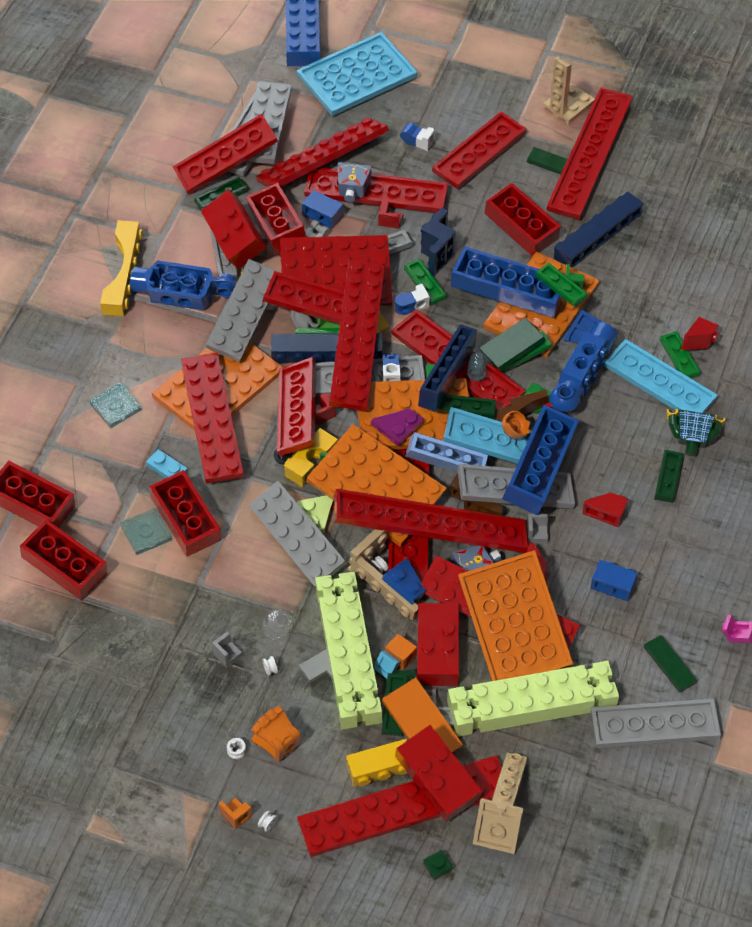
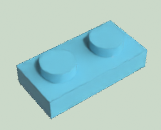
[146,449,188,478]

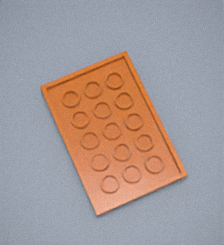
[483,252,600,358]
[152,342,282,431]
[357,378,469,450]
[306,424,447,547]
[458,550,573,681]

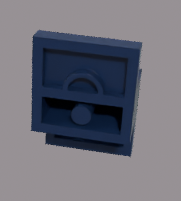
[420,207,456,276]

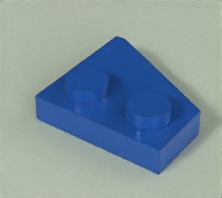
[563,310,602,343]
[382,559,425,604]

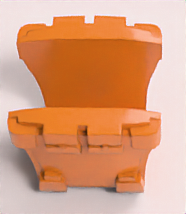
[251,706,301,762]

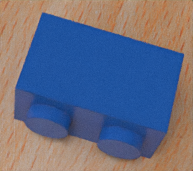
[302,190,343,229]
[590,560,638,602]

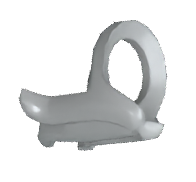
[290,310,319,328]

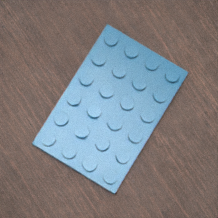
[297,32,418,116]

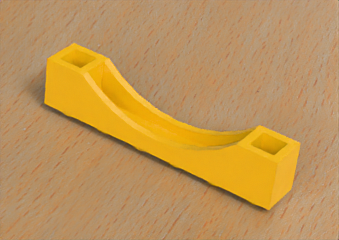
[100,220,143,316]

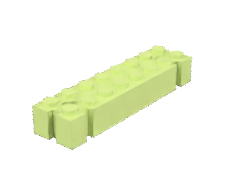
[315,571,382,730]
[447,661,619,737]

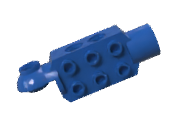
[130,260,237,310]
[549,322,617,412]

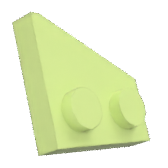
[297,496,334,534]

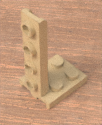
[543,56,595,125]
[347,529,418,621]
[473,752,527,854]

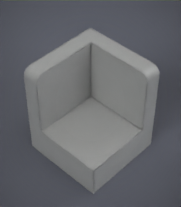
[527,514,548,543]
[212,632,242,668]

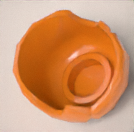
[502,411,531,440]

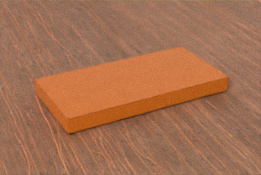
[381,678,463,753]

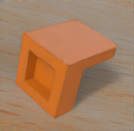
[385,634,417,670]
[218,798,252,829]

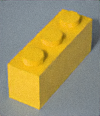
[346,739,407,787]

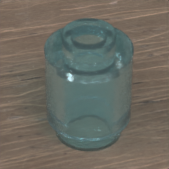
[467,352,487,381]

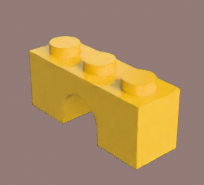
[284,428,338,488]

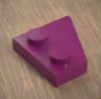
[371,408,424,446]

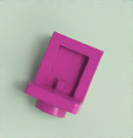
[722,615,752,643]

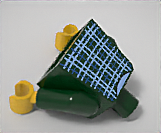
[666,409,726,456]

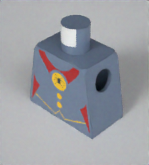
[338,162,371,202]
[451,546,501,571]

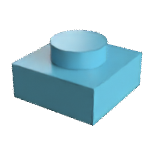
[373,650,401,678]

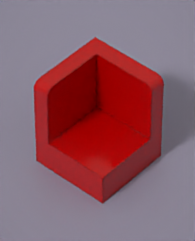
[378,201,402,229]
[315,392,336,426]

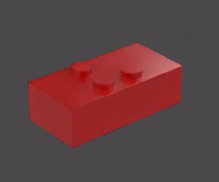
[246,183,307,255]
[484,183,561,257]
[201,189,267,269]
[0,460,75,528]
[149,470,221,557]
[20,519,107,601]
[417,603,459,687]
[395,725,482,822]

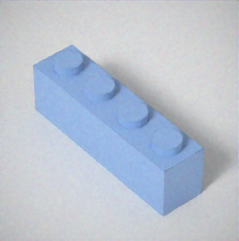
[405,433,488,473]

